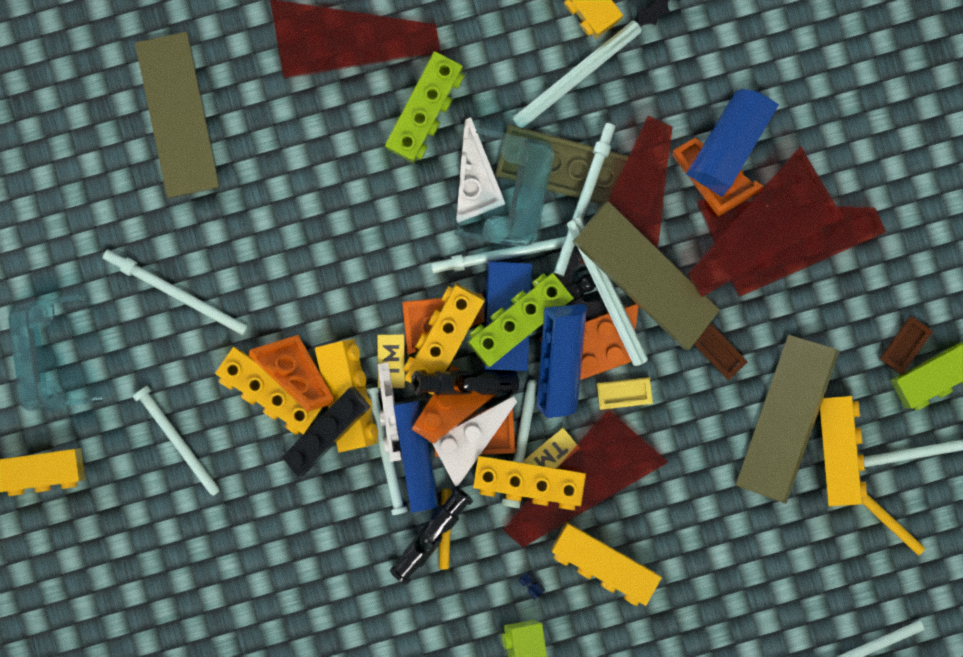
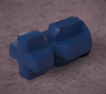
[519,571,545,600]

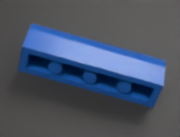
[686,89,779,197]
[483,262,532,371]
[537,304,587,418]
[394,400,439,513]

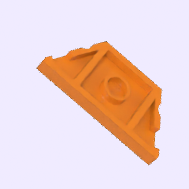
[539,303,638,380]

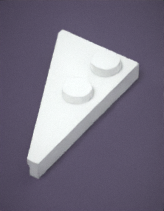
[456,117,505,223]
[378,362,402,462]
[432,396,517,487]

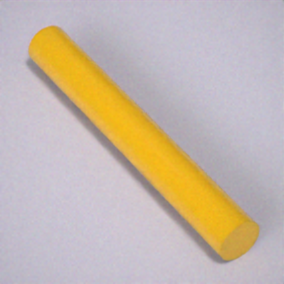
[438,488,452,569]
[862,494,925,555]

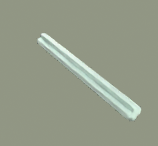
[513,21,642,128]
[567,217,648,366]

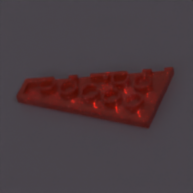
[270,0,441,79]
[580,116,673,265]
[687,146,842,297]
[503,409,668,547]

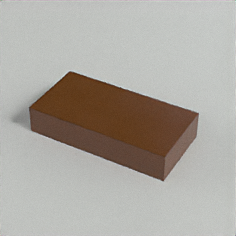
[879,316,933,375]
[693,324,748,380]

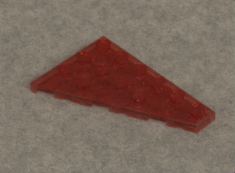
[696,200,886,297]

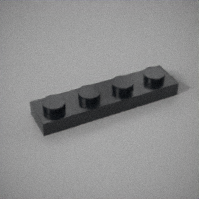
[282,387,371,477]

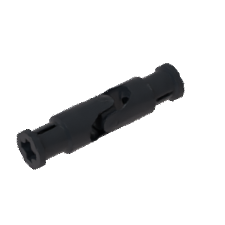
[411,371,519,395]
[390,486,473,585]

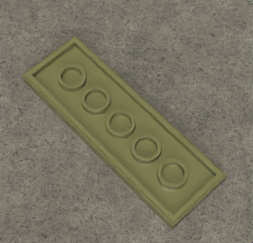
[135,32,221,199]
[495,124,662,217]
[572,201,720,350]
[736,335,840,504]

